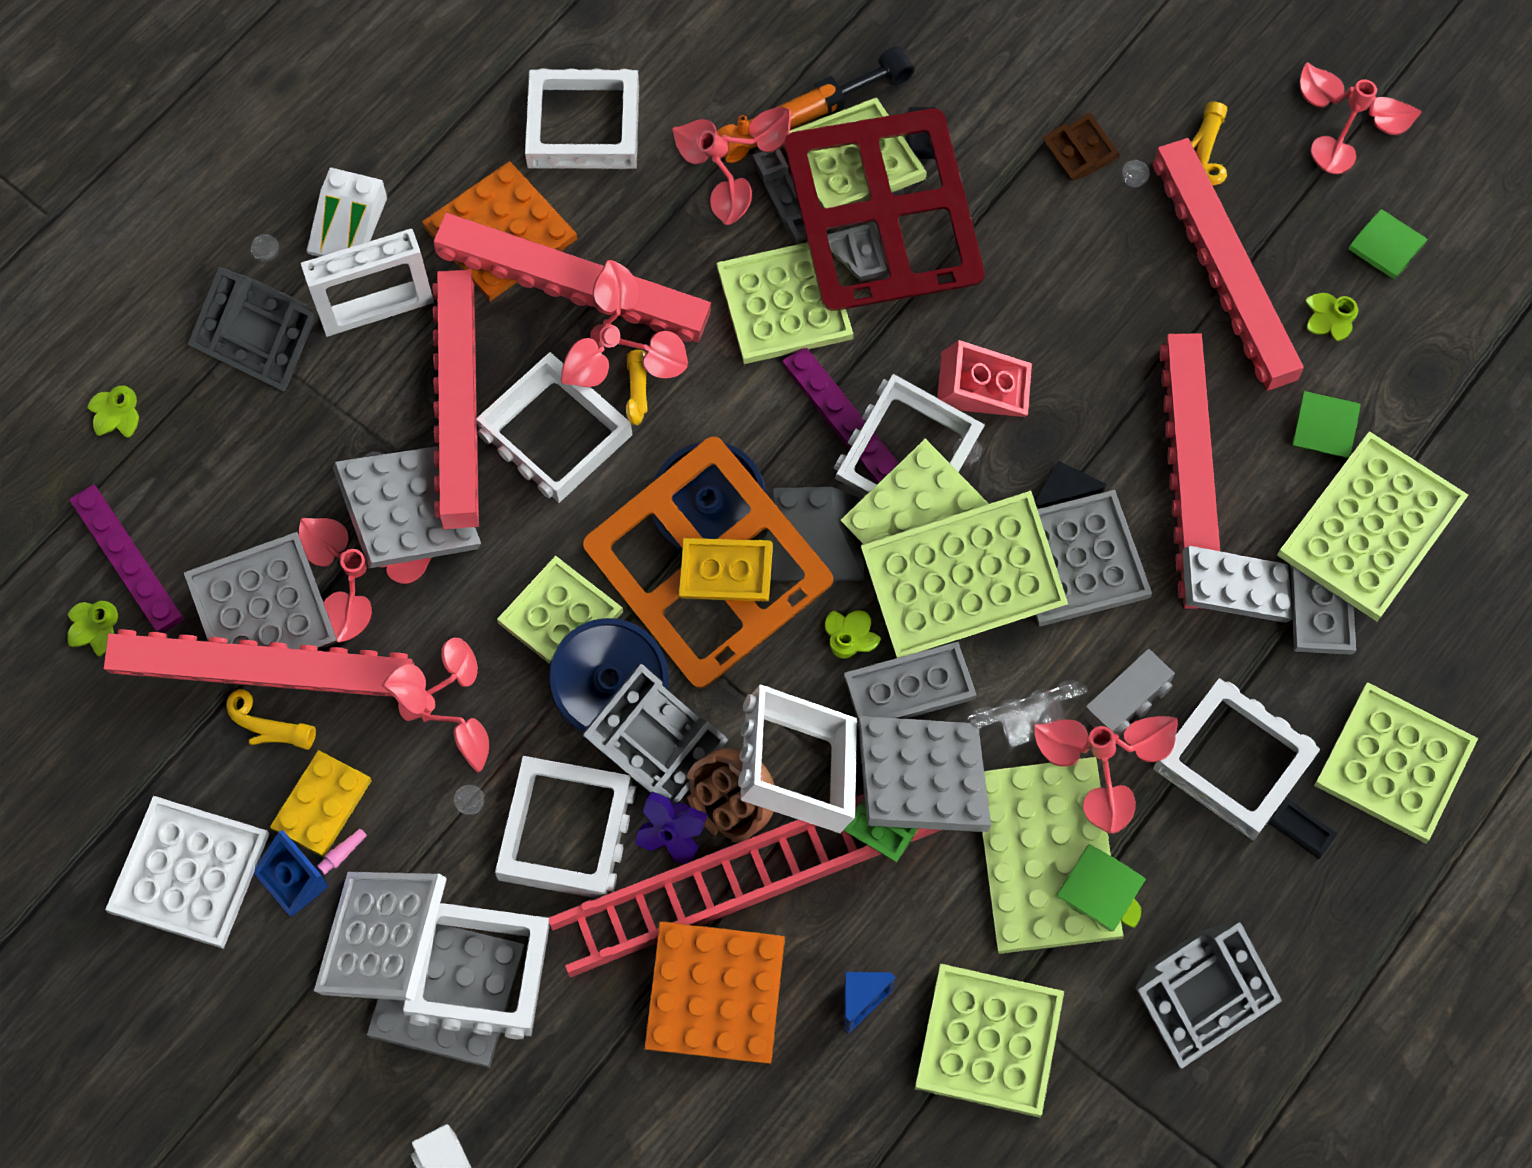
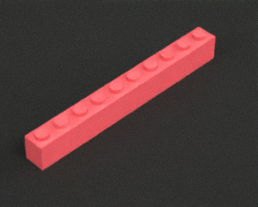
[1153,138,1304,391]
[434,213,711,343]
[433,269,479,529]
[1159,333,1220,609]
[104,629,415,697]

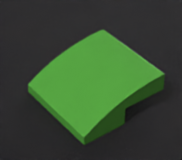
[1348,209,1428,280]
[1291,391,1360,459]
[843,798,919,863]
[1055,844,1146,932]

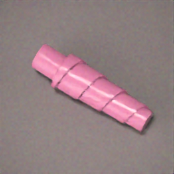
[317,828,367,875]

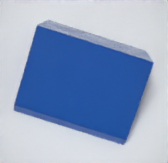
[254,830,329,917]
[844,972,896,1034]

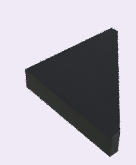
[1035,461,1106,509]

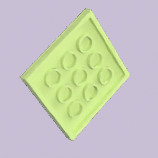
[782,97,926,208]
[717,242,853,364]
[840,438,989,545]
[1314,682,1478,843]
[915,964,1064,1118]

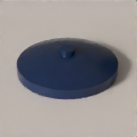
[652,442,767,551]
[548,618,669,733]

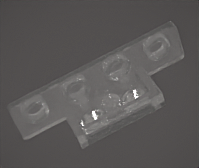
[967,680,1088,748]

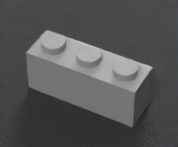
[1082,649,1175,737]

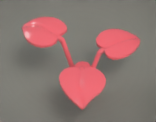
[1300,62,1421,174]
[673,107,791,225]
[561,260,688,387]
[299,518,432,642]
[382,638,489,773]
[1034,716,1178,834]

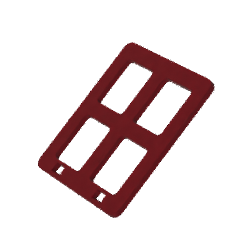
[784,108,985,311]

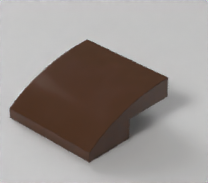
[1043,112,1120,181]

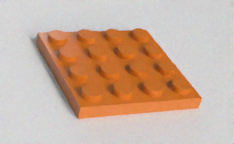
[422,161,578,301]
[645,922,785,1064]

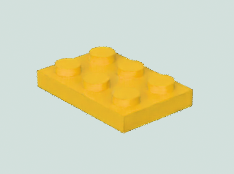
[679,538,773,601]
[270,750,372,858]

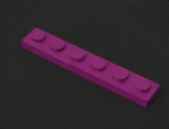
[782,347,899,484]
[69,484,184,633]

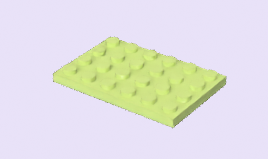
[1277,431,1468,622]
[861,491,1068,658]
[983,757,1123,954]

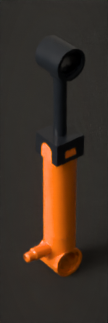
[717,46,915,163]

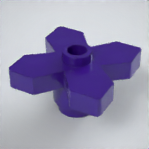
[635,792,707,865]

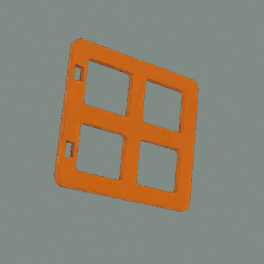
[583,437,833,688]

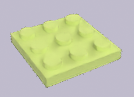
[497,556,623,664]

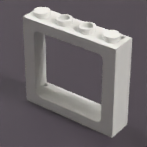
[525,68,639,169]
[301,228,434,337]
[476,352,632,503]
[834,374,985,496]
[1153,678,1320,841]
[738,685,857,833]
[495,756,636,899]
[403,903,549,1039]

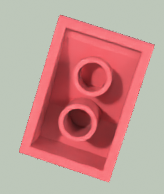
[937,340,1032,417]

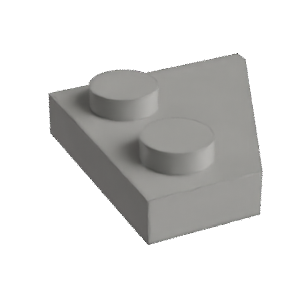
[827,223,888,282]

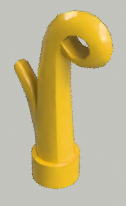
[1191,102,1227,185]
[626,350,648,426]
[226,689,316,750]

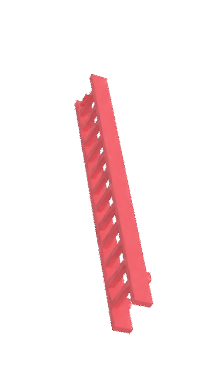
[549,794,941,978]

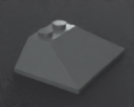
[188,267,317,391]
[751,487,864,583]
[581,663,729,805]
[1135,920,1282,1069]

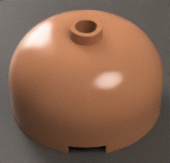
[687,748,775,842]

